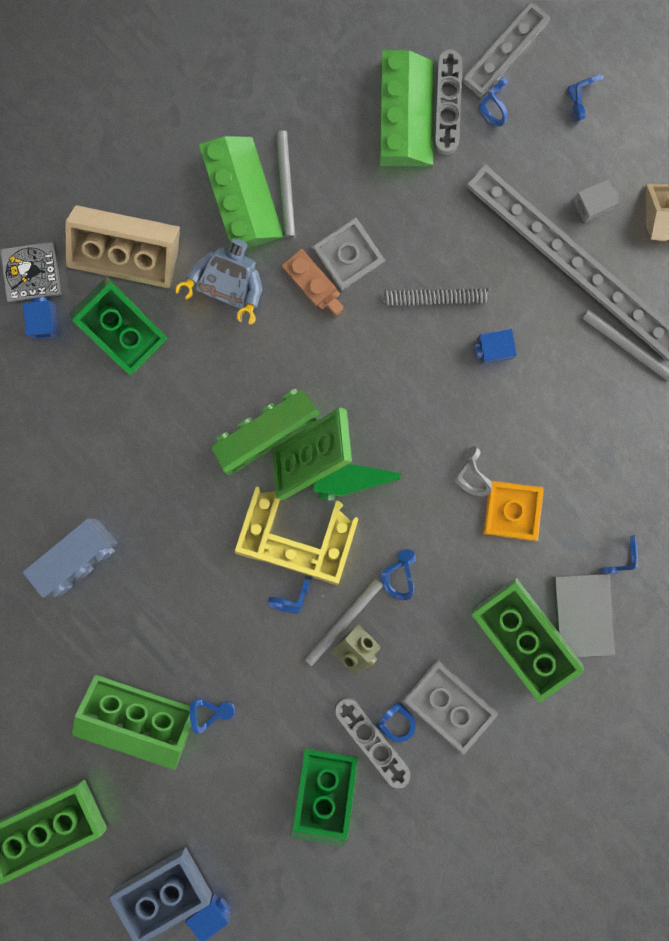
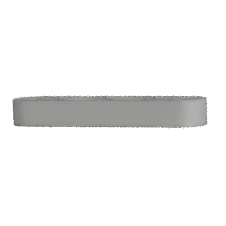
[434,50,462,156]
[335,697,410,788]

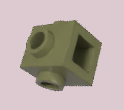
[331,624,381,674]

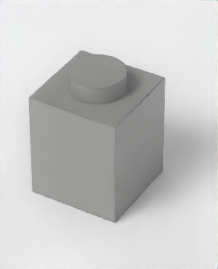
[573,179,619,223]

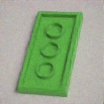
[272,408,352,500]

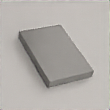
[554,574,615,657]
[402,659,499,755]

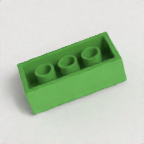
[472,577,584,703]
[0,779,107,885]

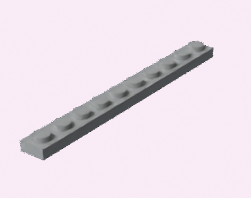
[467,164,669,361]

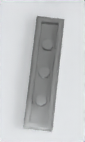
[462,1,551,99]

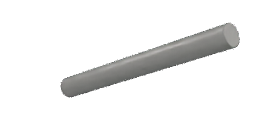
[276,130,295,238]
[582,310,669,382]
[304,578,383,666]

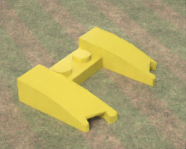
[235,487,359,586]

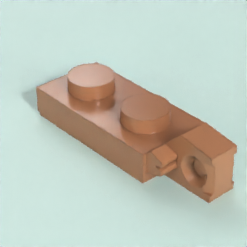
[282,248,344,317]

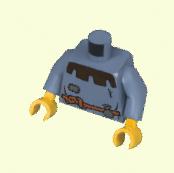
[176,239,262,325]

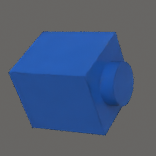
[23,297,59,339]
[474,329,517,364]
[185,893,231,941]

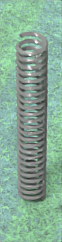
[383,288,490,306]

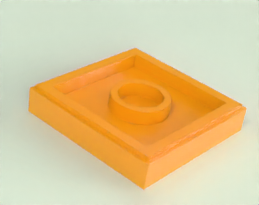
[483,481,544,541]

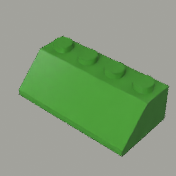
[380,50,434,167]
[199,136,284,250]
[211,389,321,476]
[72,675,197,770]

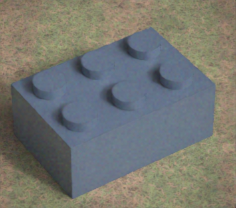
[22,519,118,598]
[109,847,213,941]

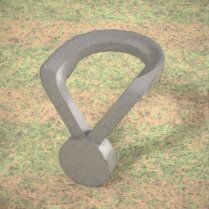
[454,446,492,497]

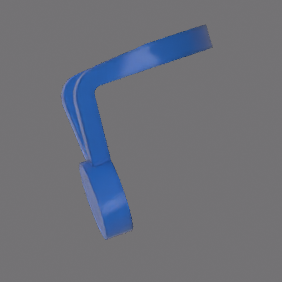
[567,73,604,121]
[479,77,509,127]
[600,535,638,574]
[381,549,416,600]
[267,576,312,614]
[190,698,236,734]
[377,703,416,742]

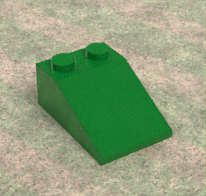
[69,276,168,375]
[313,464,401,501]
[290,749,358,846]

